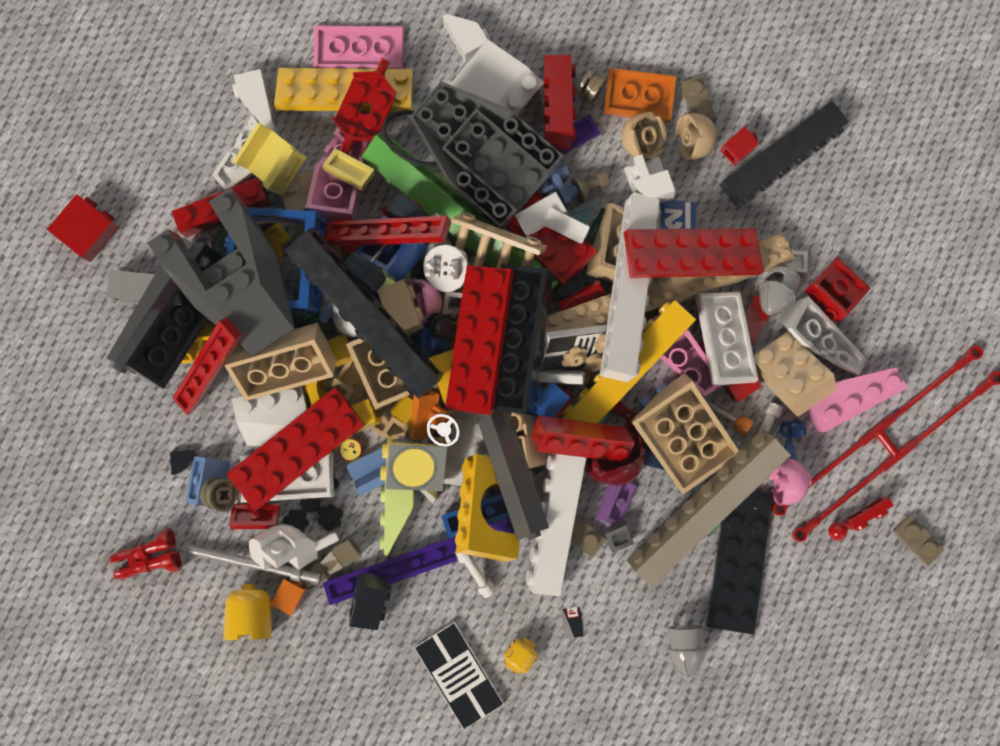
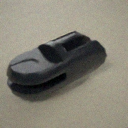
[427,313,458,342]

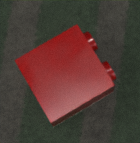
[46,194,120,262]

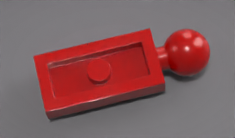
[828,497,894,541]

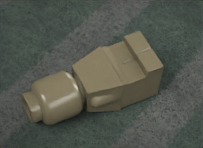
[303,534,362,587]

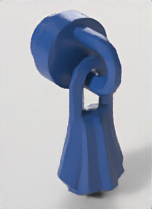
[779,419,806,461]

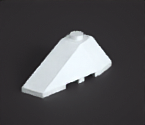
[780,296,867,376]

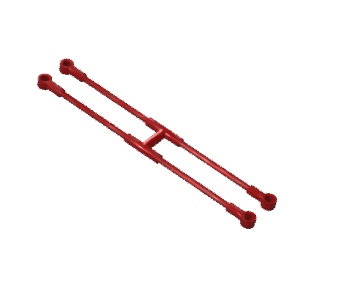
[771,346,1000,542]

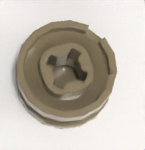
[576,67,608,104]
[200,477,239,512]

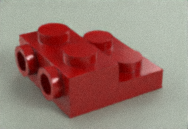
[804,257,871,323]

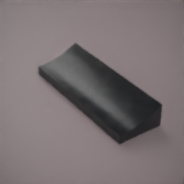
[115,242,224,389]
[494,264,554,416]

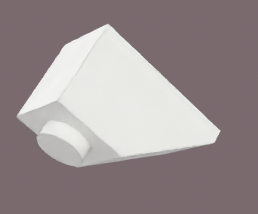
[443,14,490,62]

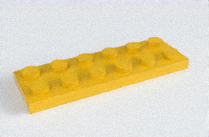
[274,68,413,112]

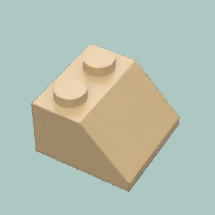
[377,279,425,336]

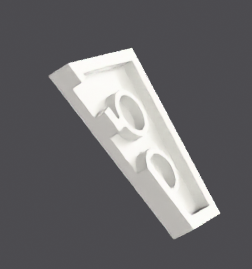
[212,116,258,190]

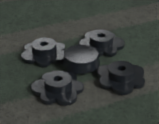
[282,472,343,533]

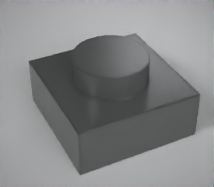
[603,521,634,553]

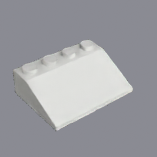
[450,39,544,115]

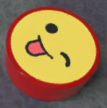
[339,438,363,462]

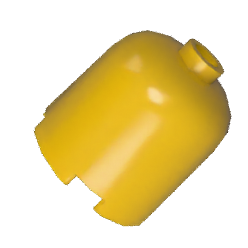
[223,584,272,640]

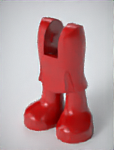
[109,528,183,579]

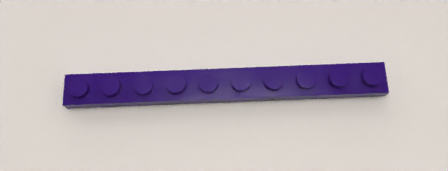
[323,517,527,605]

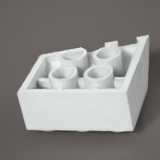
[232,385,310,446]

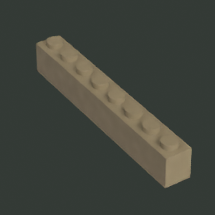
[627,429,791,587]

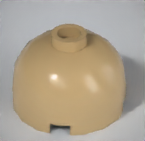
[621,112,667,159]
[675,113,718,160]

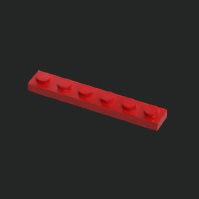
[323,216,452,246]
[172,317,243,415]

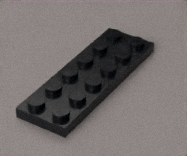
[706,491,773,635]

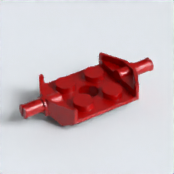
[332,58,397,155]

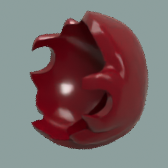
[584,425,646,486]

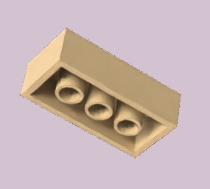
[224,323,336,401]

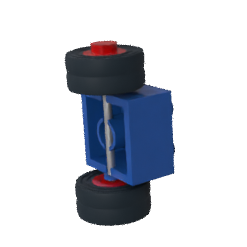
[344,194,429,294]

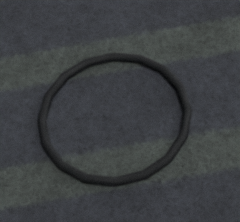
[381,110,438,167]

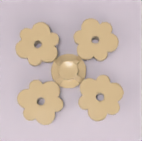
[562,333,606,388]

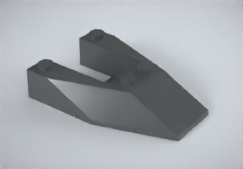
[147,188,295,356]

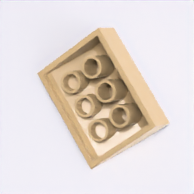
[631,374,739,495]

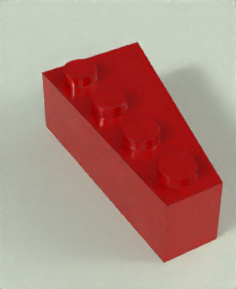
[543,55,576,150]

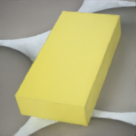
[322,148,375,191]

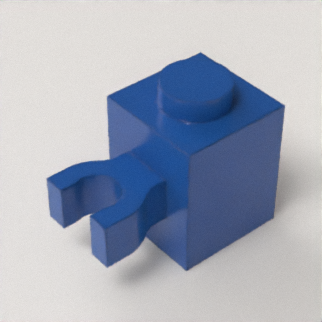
[411,324,448,358]
[534,382,570,417]

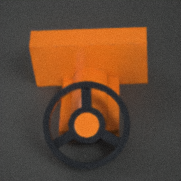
[409,391,461,446]

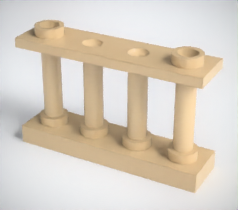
[445,212,547,274]

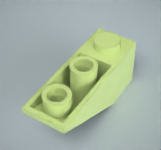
[380,488,415,555]

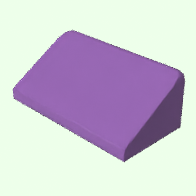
[595,482,638,525]

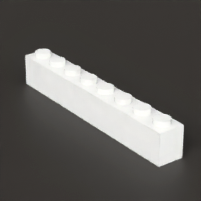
[600,192,661,382]

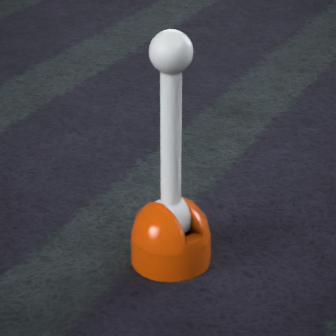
[704,397,754,437]

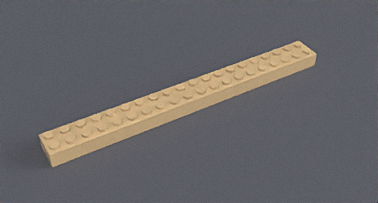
[544,233,795,340]

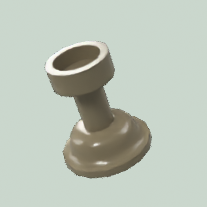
[571,170,610,204]

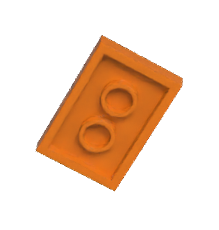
[603,68,676,123]

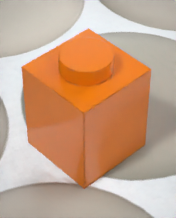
[270,577,308,616]

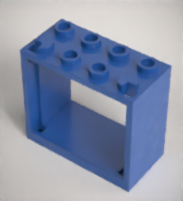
[224,207,328,313]

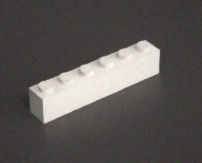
[526,454,586,596]

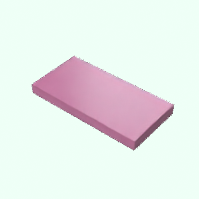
[313,25,404,69]

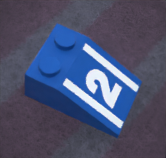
[656,200,696,229]

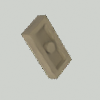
[680,76,716,121]
[571,514,607,558]
[893,515,944,566]

